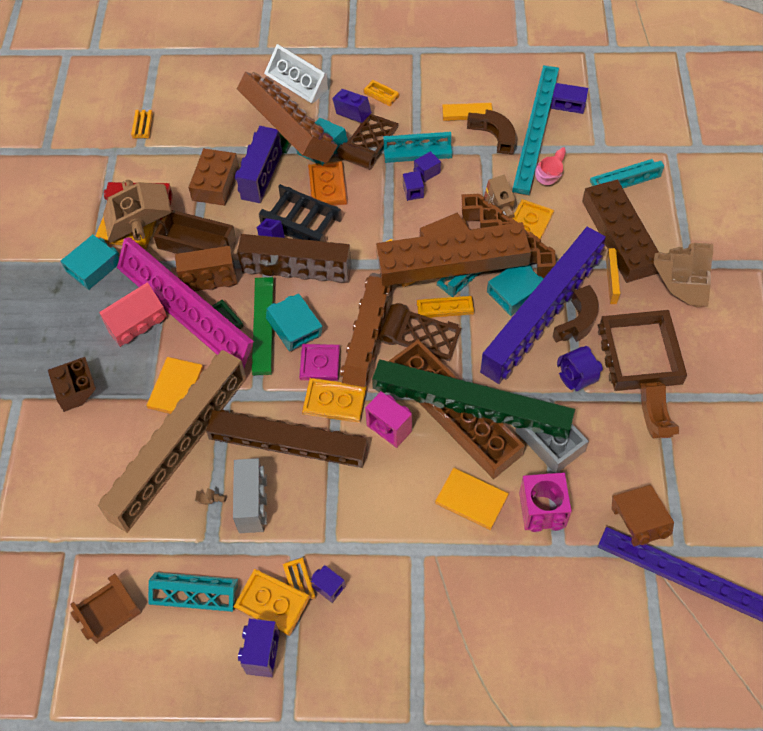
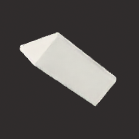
[264,44,328,103]

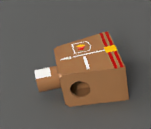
[484,174,515,218]

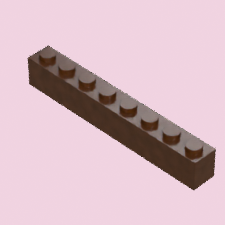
[206,410,368,468]

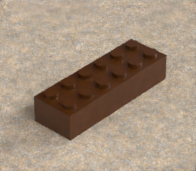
[582,179,659,283]
[237,234,352,283]

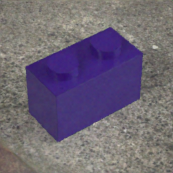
[551,83,589,114]
[332,89,372,123]

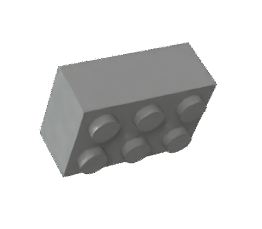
[515,399,589,473]
[233,458,267,533]

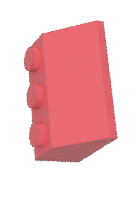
[99,282,167,347]

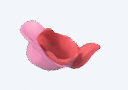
[535,147,566,185]

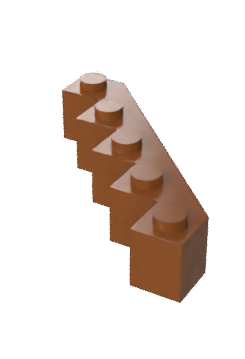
[461,194,556,278]
[340,273,393,387]

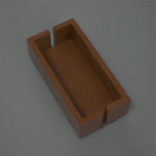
[153,210,236,254]

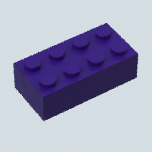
[235,126,283,203]

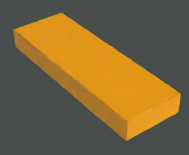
[442,103,492,121]
[606,248,620,304]
[417,296,474,318]

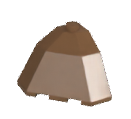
[654,243,713,307]

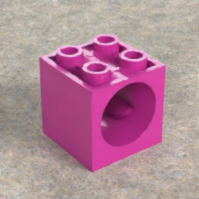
[519,473,572,532]

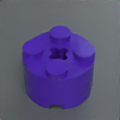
[557,346,603,391]

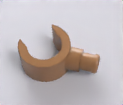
[195,488,225,505]

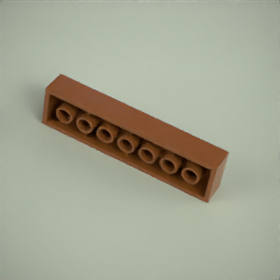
[237,71,338,163]
[376,222,531,286]
[389,340,525,480]

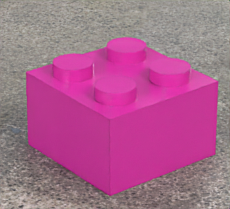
[365,391,412,448]

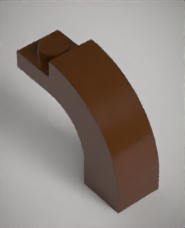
[467,109,516,155]
[553,285,598,343]

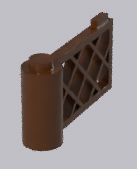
[337,114,399,169]
[379,303,461,362]

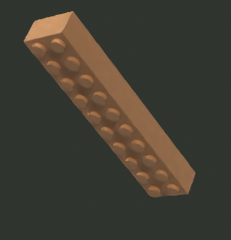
[98,350,246,533]

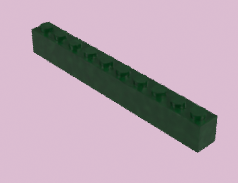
[372,359,575,439]

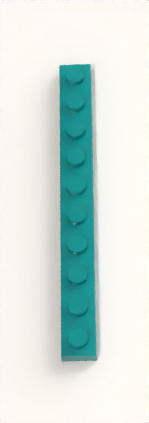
[512,65,559,195]

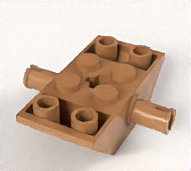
[103,180,172,243]

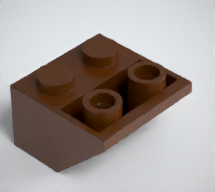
[48,357,96,412]

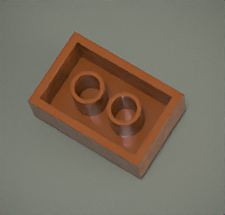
[188,148,239,206]
[175,246,237,292]

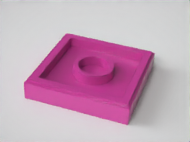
[299,344,340,381]

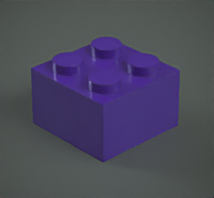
[238,618,280,678]

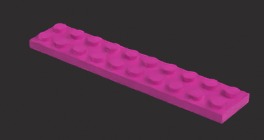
[117,237,254,368]

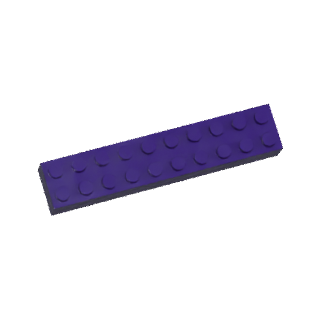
[480,226,606,384]

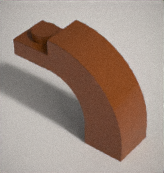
[641,381,679,438]

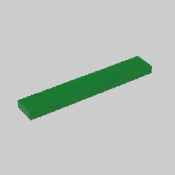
[252,277,274,376]

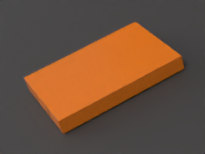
[308,161,347,206]

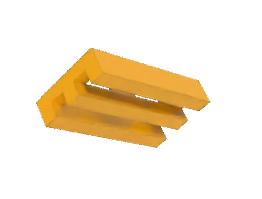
[363,80,399,106]
[131,110,153,138]
[283,557,315,599]

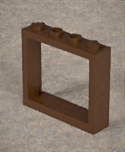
[597,310,687,391]

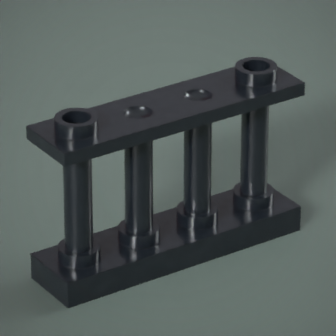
[259,184,342,242]

